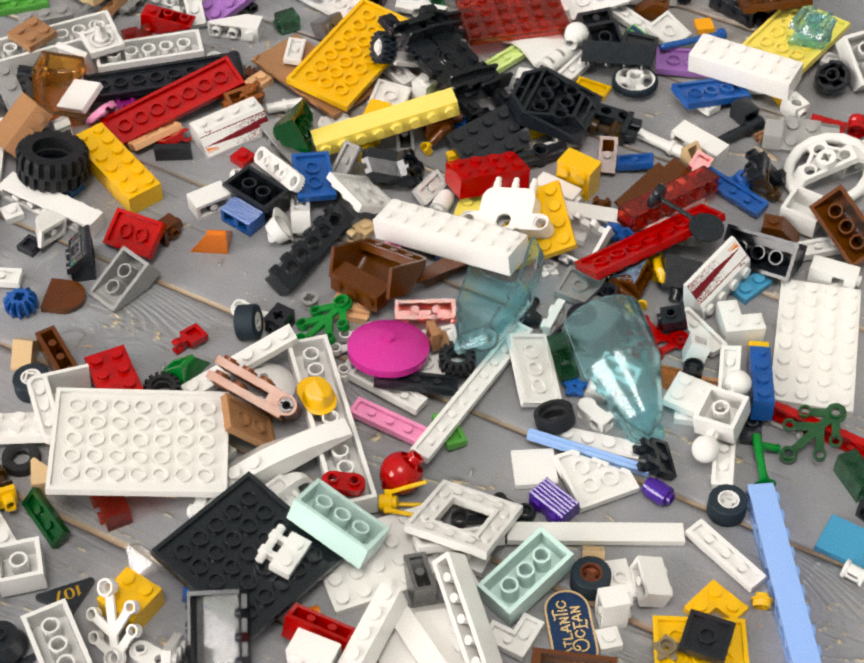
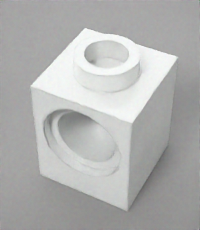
[779,91,810,118]

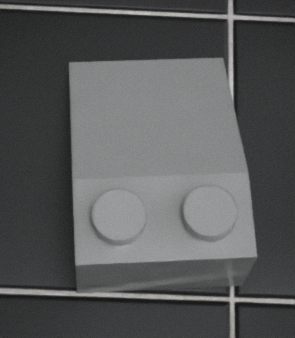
[88,246,160,313]

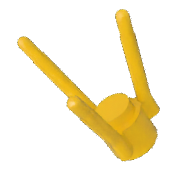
[378,480,427,517]

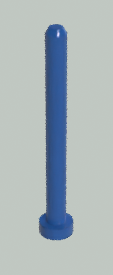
[659,28,727,50]

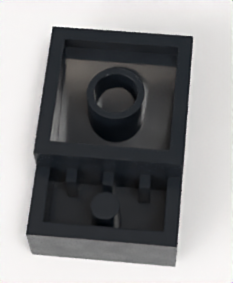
[575,7,623,42]

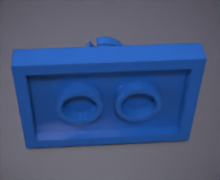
[291,151,336,202]

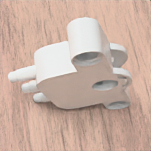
[460,177,554,239]

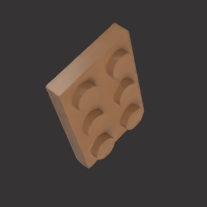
[220,393,276,447]

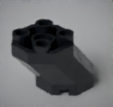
[361,147,425,187]

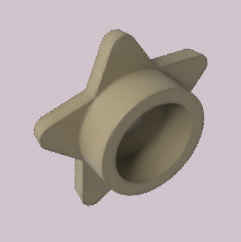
[651,634,679,661]

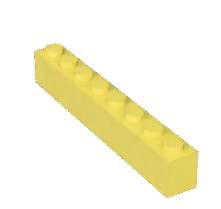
[310,87,460,155]

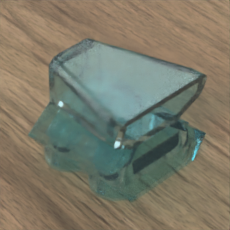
[788,5,837,50]

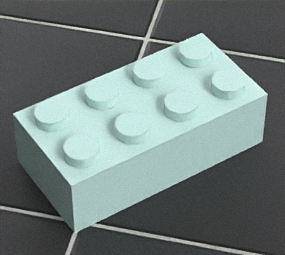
[286,478,391,569]
[477,526,574,626]

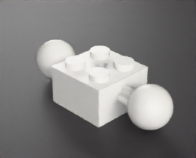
[691,370,752,463]

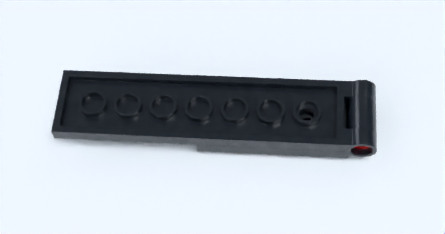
[83,51,246,103]

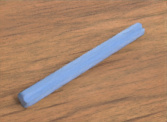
[527,428,650,477]

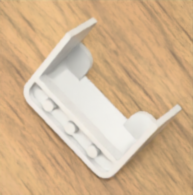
[27,364,91,445]

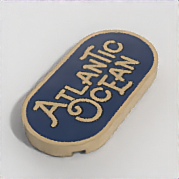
[544,590,599,655]

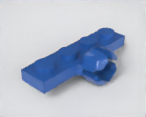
[697,166,769,219]

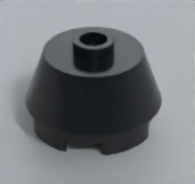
[814,60,851,96]
[0,621,27,663]

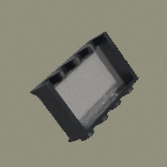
[185,589,251,663]

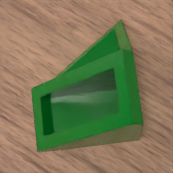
[160,354,210,385]

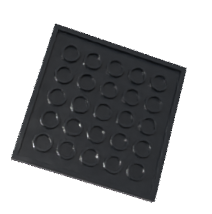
[150,471,344,641]

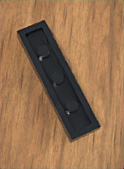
[373,372,459,396]

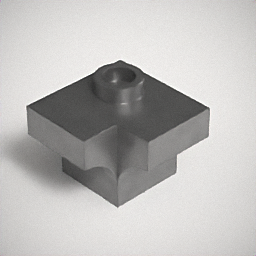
[310,12,343,40]

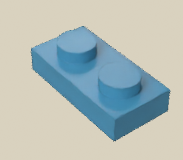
[730,272,772,305]

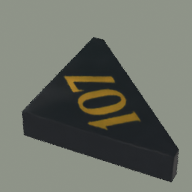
[35,577,95,615]

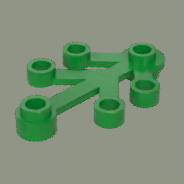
[296,294,353,345]

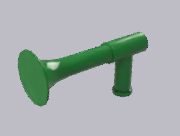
[752,433,781,487]

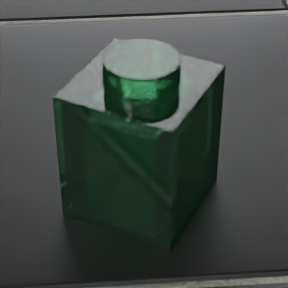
[273,7,301,36]

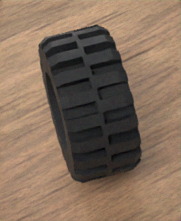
[16,130,89,194]

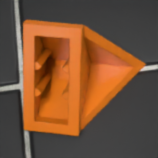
[190,230,232,254]

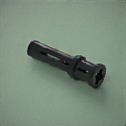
[716,114,765,144]

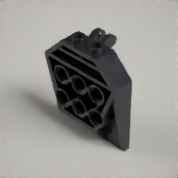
[507,67,602,147]

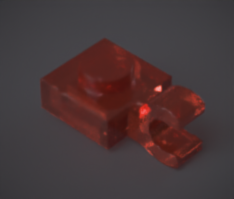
[121,23,153,40]

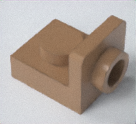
[426,319,450,352]

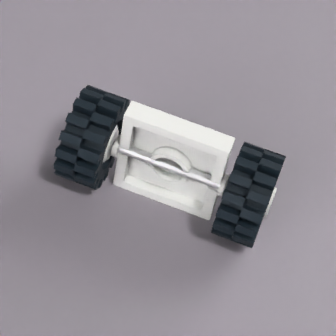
[369,31,419,67]

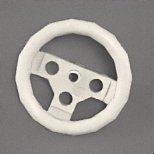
[783,132,864,201]

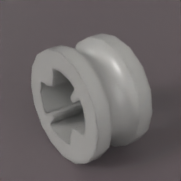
[300,291,319,311]

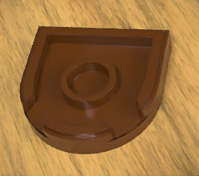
[40,278,86,314]

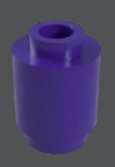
[641,477,675,507]

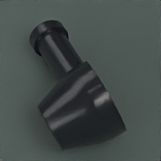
[522,297,542,328]

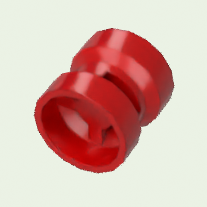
[847,113,864,139]

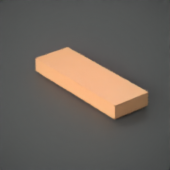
[127,121,183,151]

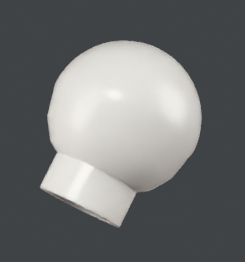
[564,22,589,50]

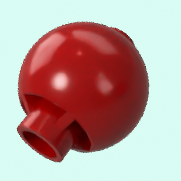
[379,450,424,495]

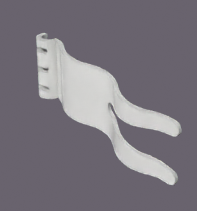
[456,0,582,71]

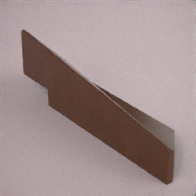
[614,157,690,210]
[416,257,470,287]

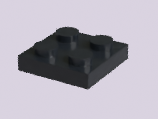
[678,609,736,663]

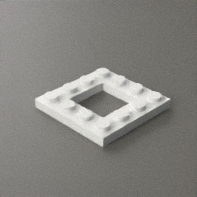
[404,479,523,560]

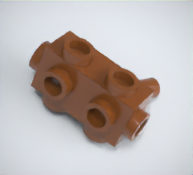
[221,80,265,109]

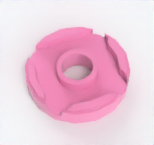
[85,100,118,128]

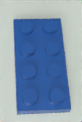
[671,78,751,110]

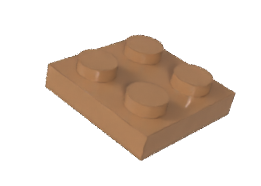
[7,16,58,53]

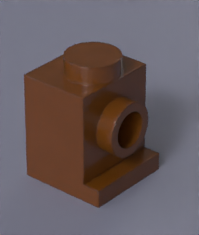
[158,213,183,248]

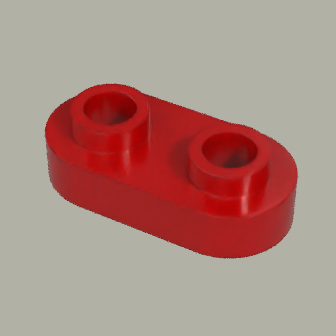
[321,471,366,496]

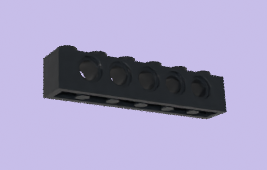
[265,201,355,296]

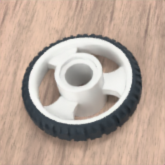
[612,65,658,98]

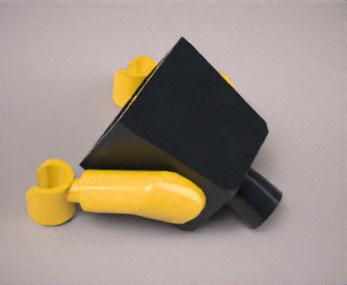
[649,252,703,303]

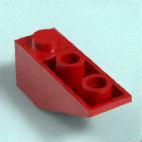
[141,3,196,34]

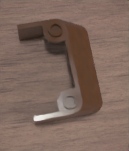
[329,238,427,299]

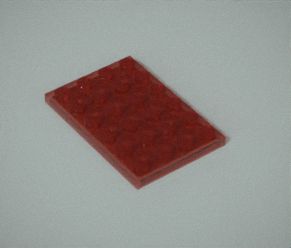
[455,0,570,46]

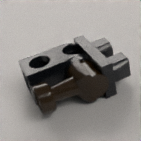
[589,103,643,146]
[744,148,786,202]

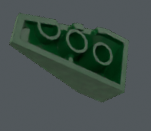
[273,99,313,153]

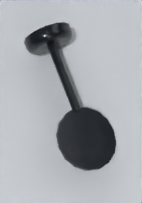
[647,183,724,242]

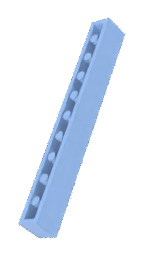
[745,483,822,663]

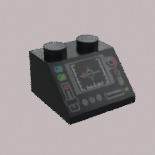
[65,224,97,282]

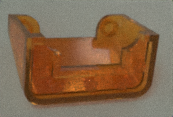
[32,51,91,126]

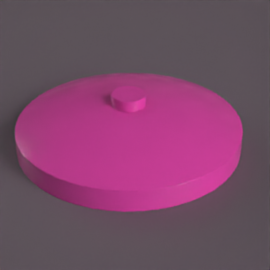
[347,320,430,378]

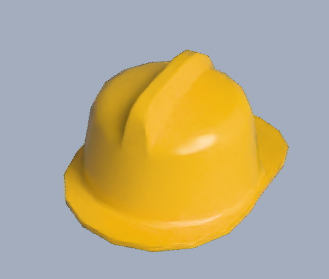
[296,376,337,415]

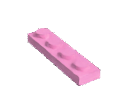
[350,396,427,445]

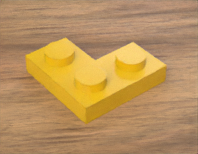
[683,579,749,618]

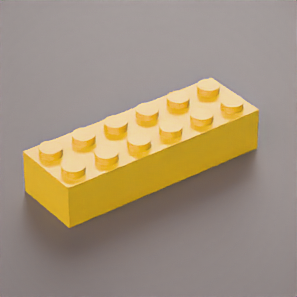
[76,122,163,213]

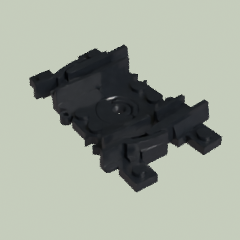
[377,4,513,120]

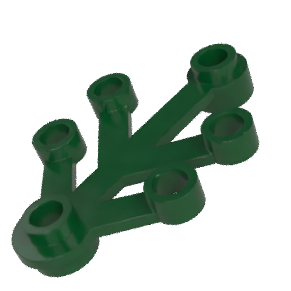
[780,403,847,465]

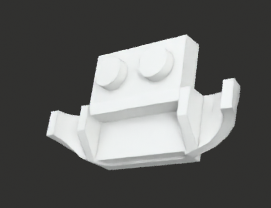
[265,472,314,507]

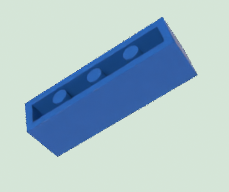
[746,346,775,421]

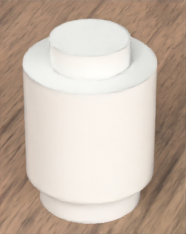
[430,189,454,213]

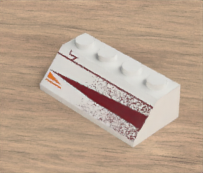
[189,97,268,160]
[683,236,751,320]

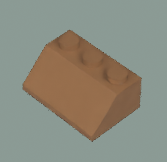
[0,92,53,158]

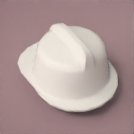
[265,207,293,244]

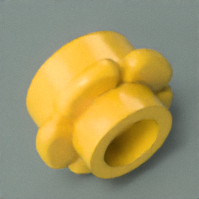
[750,592,773,610]

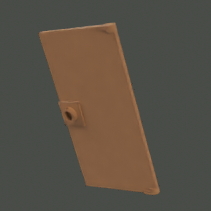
[251,34,374,120]

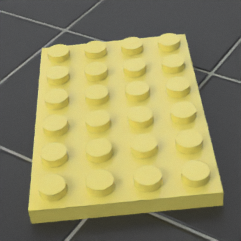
[742,6,850,75]

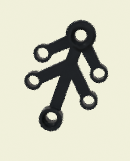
[451,492,536,543]

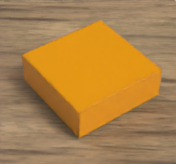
[693,17,715,35]

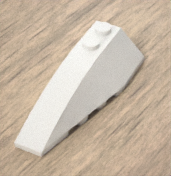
[227,418,354,487]

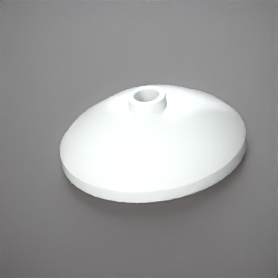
[235,363,296,411]

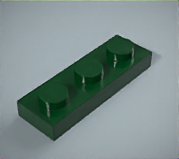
[21,487,70,549]

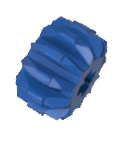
[3,286,39,320]

